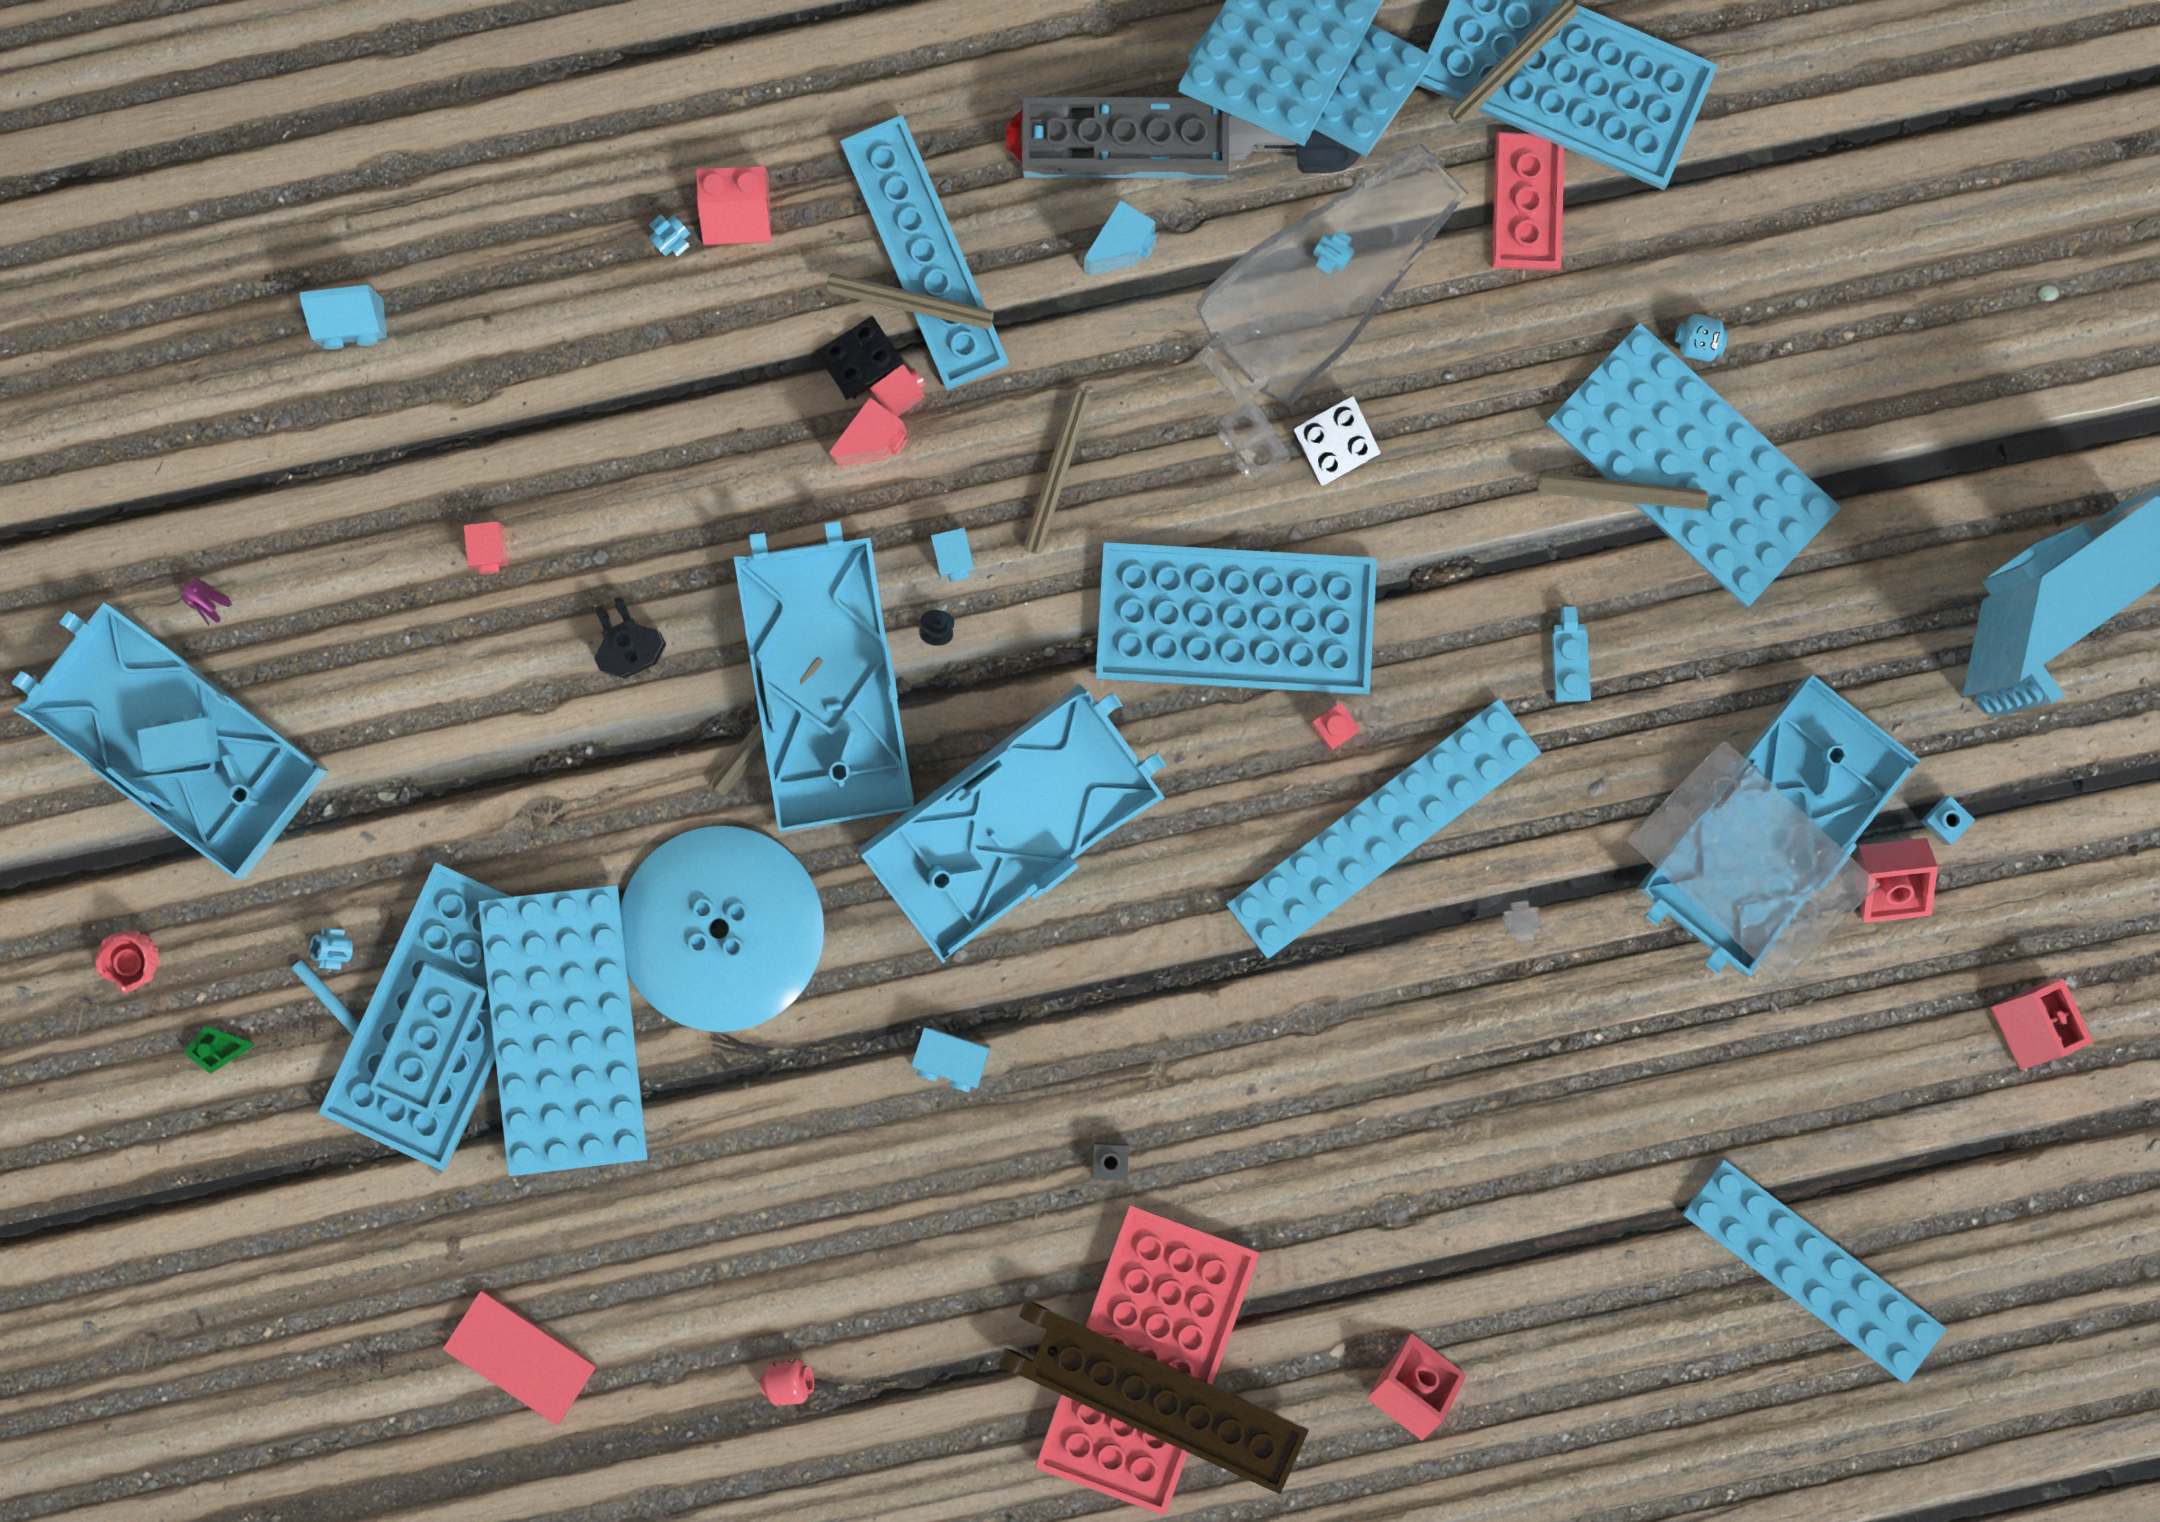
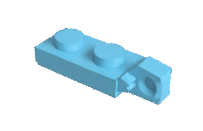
[1551,606,1591,703]

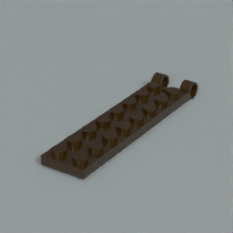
[997,1300,1309,1494]

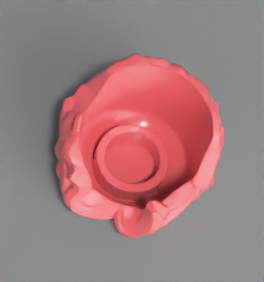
[95,930,160,994]

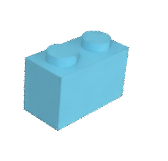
[137,713,221,773]
[911,1027,991,1092]

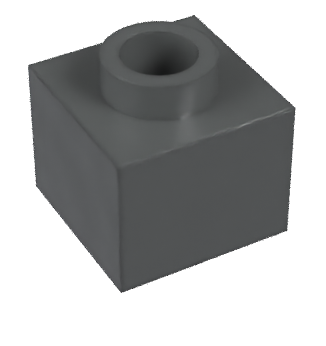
[1093,1143,1129,1181]

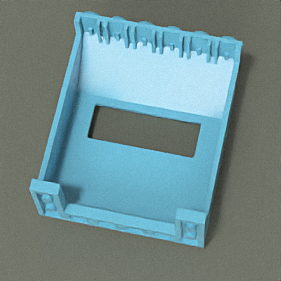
[1962,487,2160,718]

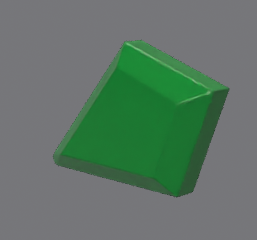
[184,1025,255,1074]

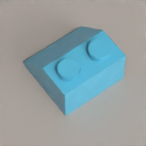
[1084,200,1157,276]
[299,285,387,350]

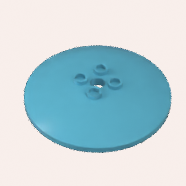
[620,826,824,1032]

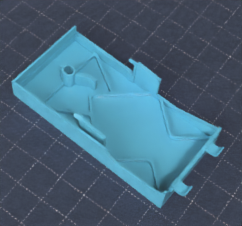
[1636,674,1921,976]

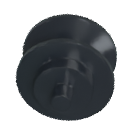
[919,610,955,646]

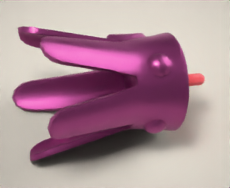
[181,578,233,626]

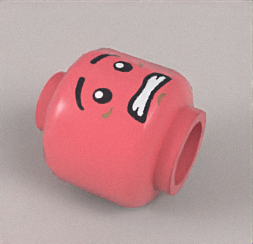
[760,1359,814,1406]

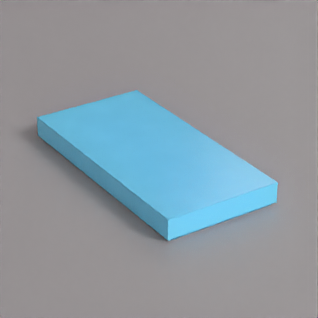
[367,962,488,1117]

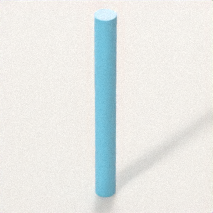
[291,960,360,1037]

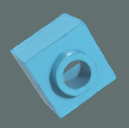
[1920,796,1975,845]

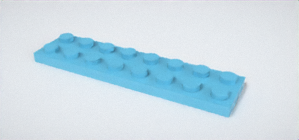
[840,114,1009,391]
[1681,1159,1947,1384]

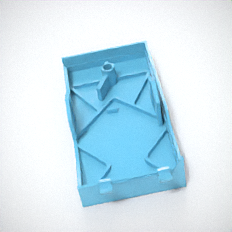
[734,521,915,833]
[12,602,329,880]
[858,684,1167,963]

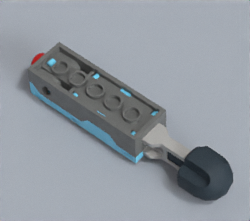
[1006,97,1361,178]

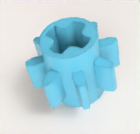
[648,214,691,256]
[1313,230,1355,275]
[309,927,353,970]

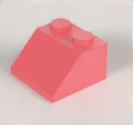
[696,166,771,245]
[829,398,908,467]
[1856,838,1938,923]
[1367,1333,1467,1441]

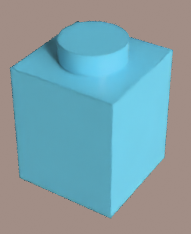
[931,528,975,583]

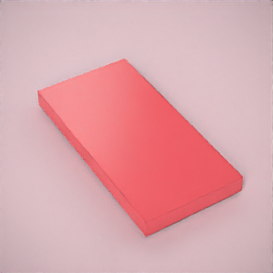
[1492,132,1565,271]
[442,1290,597,1426]

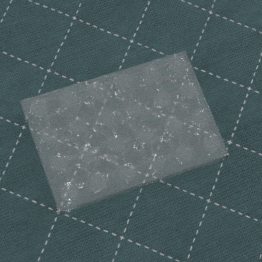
[1627,739,1880,983]

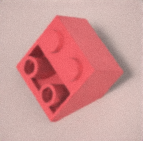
[1990,978,2094,1070]

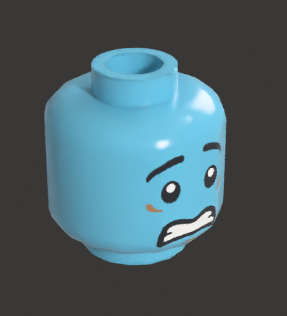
[1675,314,1728,362]

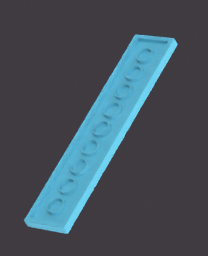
[1226,698,1541,959]

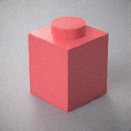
[870,364,926,417]
[464,521,508,574]
[1310,703,1361,752]

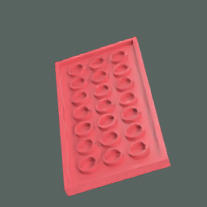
[1035,1204,1260,1516]

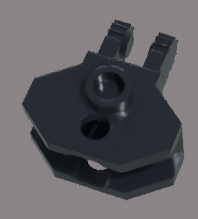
[594,596,667,679]

